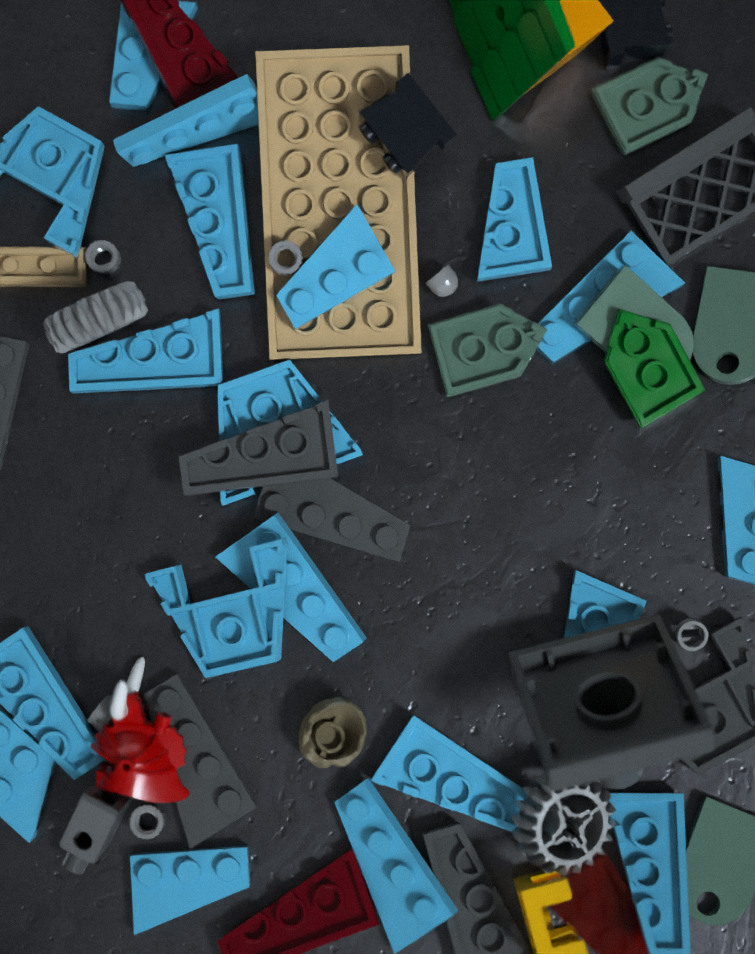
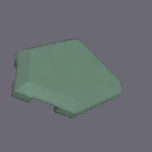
[591,57,708,155]
[428,303,547,397]

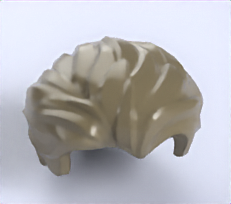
[299,697,367,768]

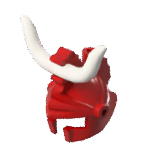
[90,657,189,803]

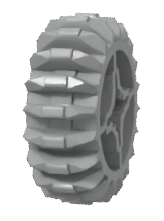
[42,281,148,353]
[511,776,617,876]

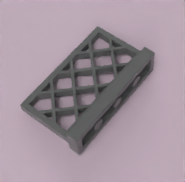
[616,107,755,266]

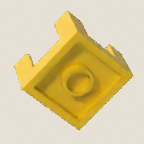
[513,870,588,954]

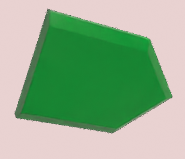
[604,309,705,428]

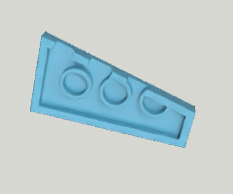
[215,513,367,662]

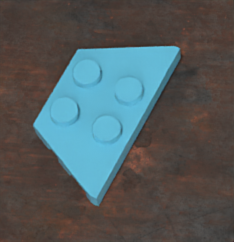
[0,707,56,843]

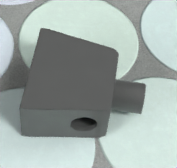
[59,781,133,874]

